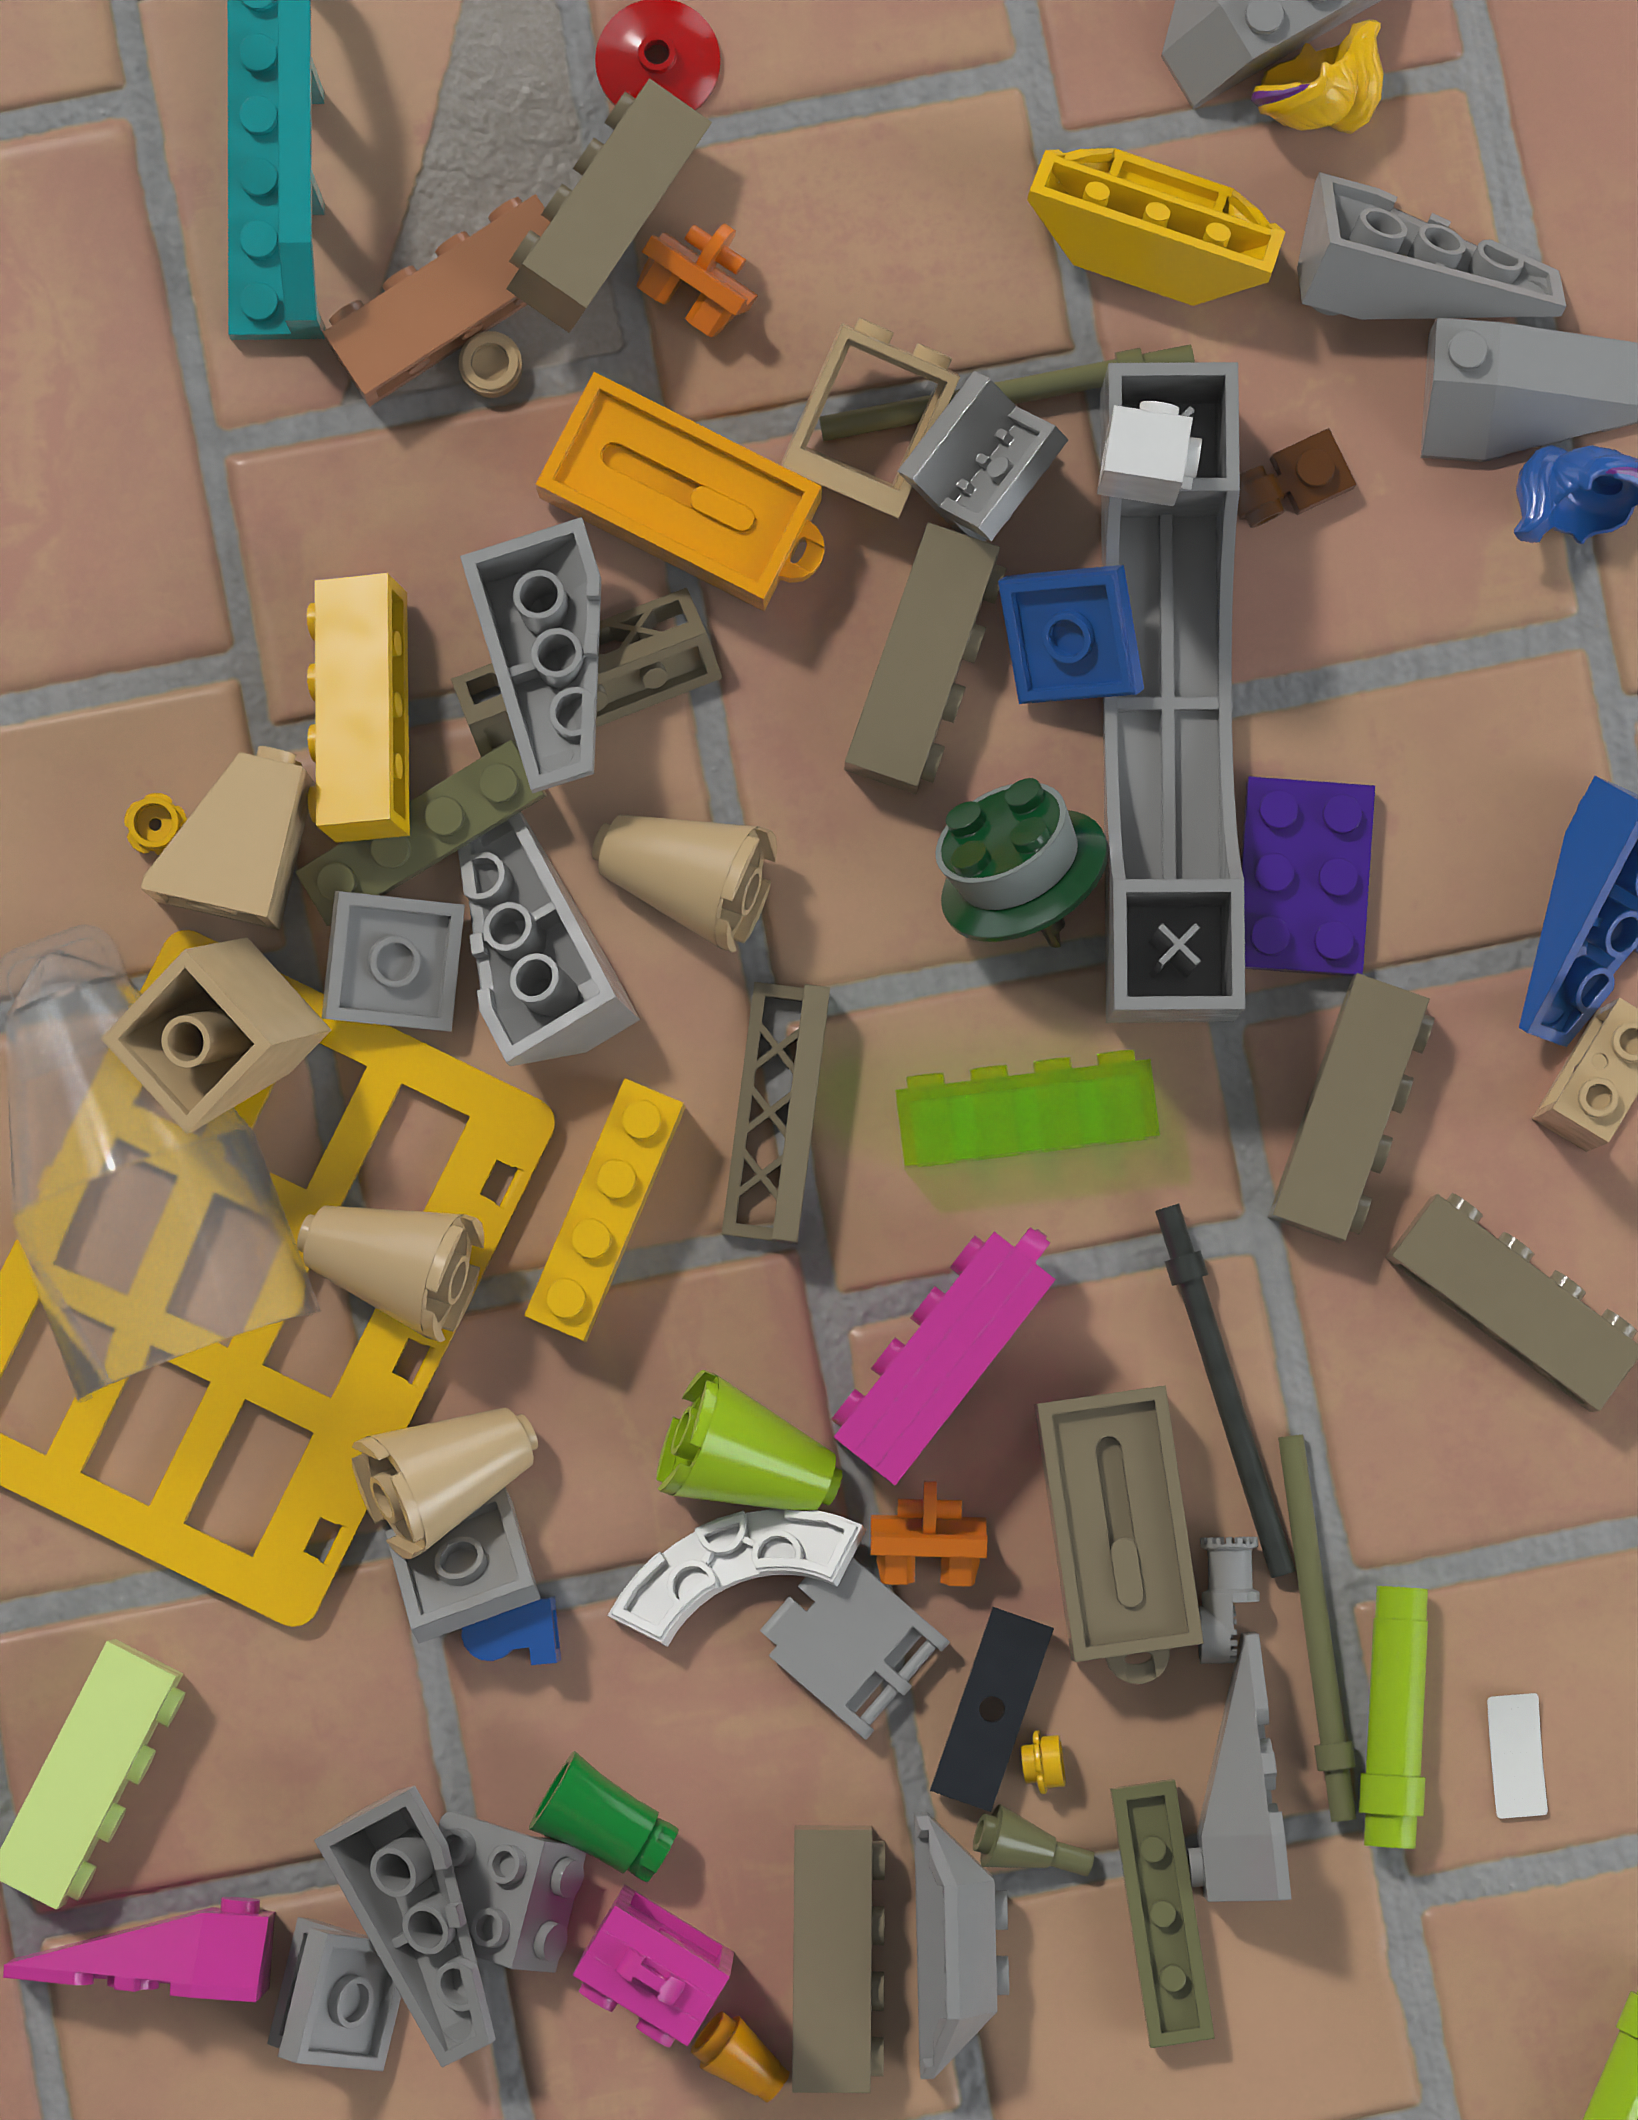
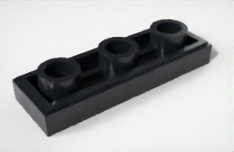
[930,1606,1054,1812]

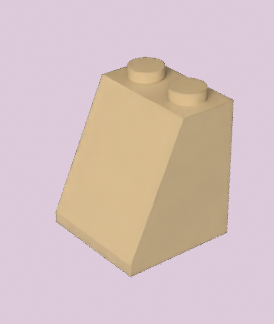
[141,746,315,930]
[101,937,331,1134]

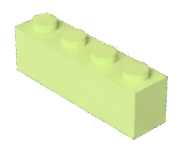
[0,1639,186,1910]

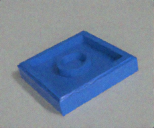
[998,565,1144,704]

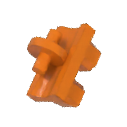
[636,223,758,337]
[870,1481,988,1586]

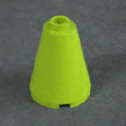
[656,1370,843,1511]

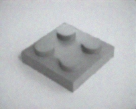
[322,891,465,1032]
[385,1487,541,1644]

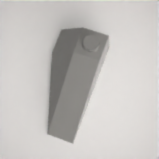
[1297,172,1566,320]
[1420,318,1638,462]
[460,517,601,793]
[458,812,640,1066]
[1187,1632,1291,1902]
[314,1786,496,2068]

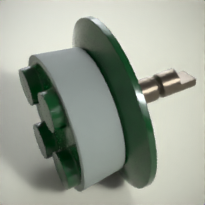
[935,778,1109,948]

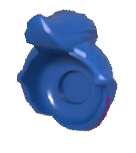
[1514,445,1638,544]

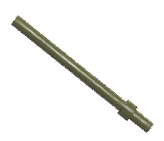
[819,344,1195,442]
[1278,1434,1357,1822]

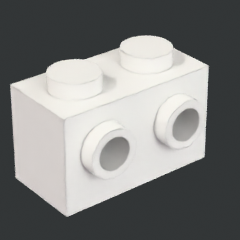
[1097,401,1202,506]

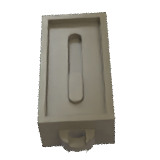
[1034,1385,1204,1684]

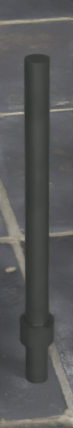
[1155,1203,1296,1578]

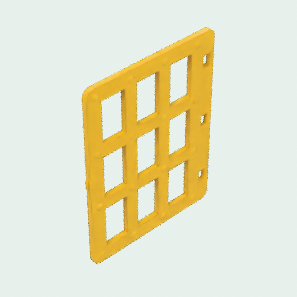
[0,930,555,1627]

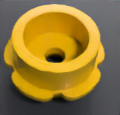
[124,793,187,855]
[1021,1730,1066,1794]

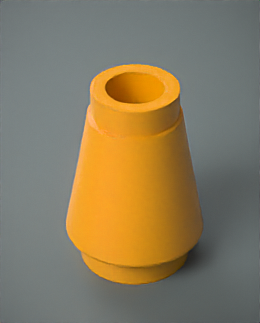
[691,2011,790,2103]

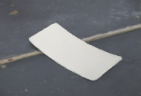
[1487,1693,1548,1819]

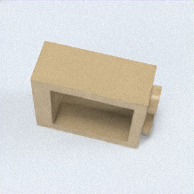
[781,318,960,518]
[1532,997,1638,1152]

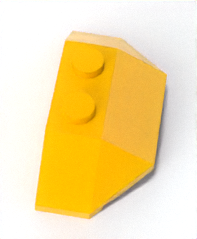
[1027,148,1286,306]

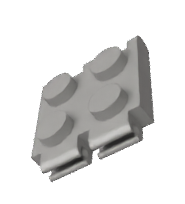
[760,1558,950,1740]

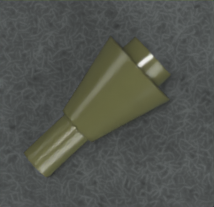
[973,1804,1094,1877]

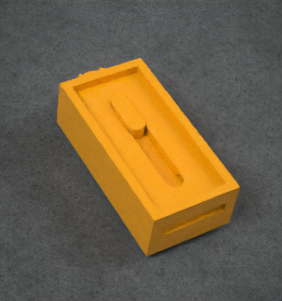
[535,372,825,611]

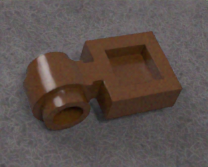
[1237,428,1356,528]

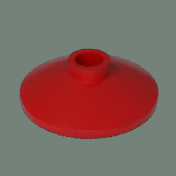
[595,0,721,111]

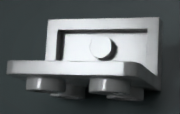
[439,1812,586,1973]

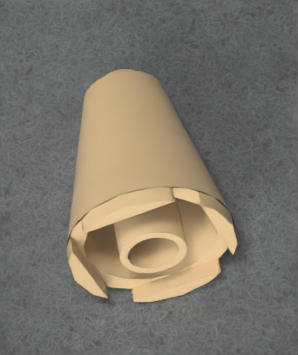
[592,815,777,953]
[297,1206,484,1342]
[352,1407,538,1559]

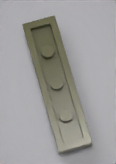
[295,740,547,926]
[1110,1779,1215,2048]

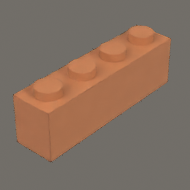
[323,194,551,407]

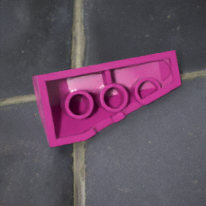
[3,1897,275,2002]

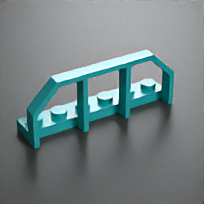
[227,0,325,340]

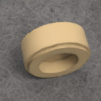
[459,331,523,398]

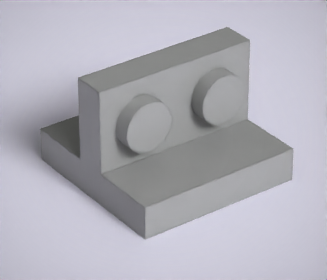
[897,371,1068,541]
[267,1917,401,2071]

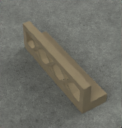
[451,587,722,757]
[722,982,830,1245]

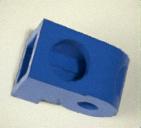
[461,1596,561,1665]

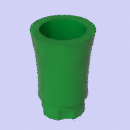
[529,1751,679,1883]

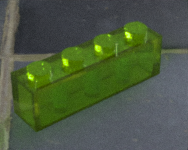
[894,1050,1160,1170]

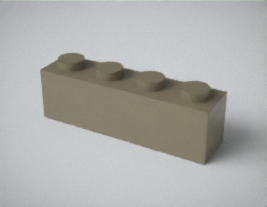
[506,78,712,333]
[844,522,1007,794]
[1267,973,1435,1243]
[1385,1193,1638,1412]
[792,1825,885,2093]

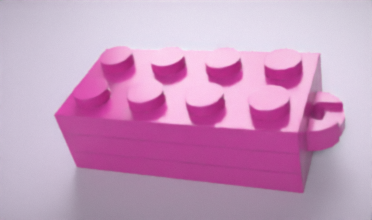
[831,1227,1056,1485]
[573,1884,734,2048]

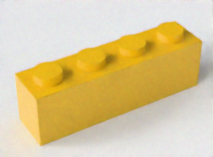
[307,573,410,843]
[524,1078,686,1343]

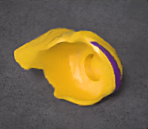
[1251,20,1384,134]

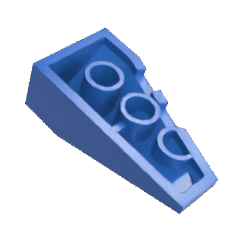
[1519,776,1638,1047]

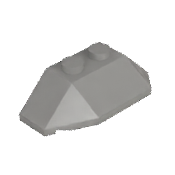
[1161,0,1381,110]
[914,1812,1009,2079]

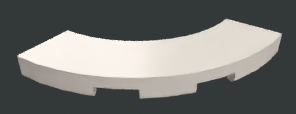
[607,1509,867,1647]

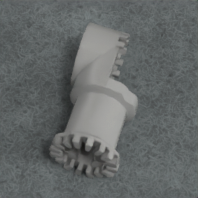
[1198,1537,1260,1664]

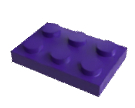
[1241,776,1375,977]

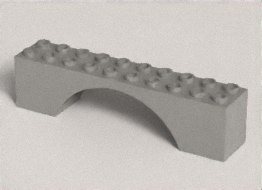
[1100,362,1245,1023]

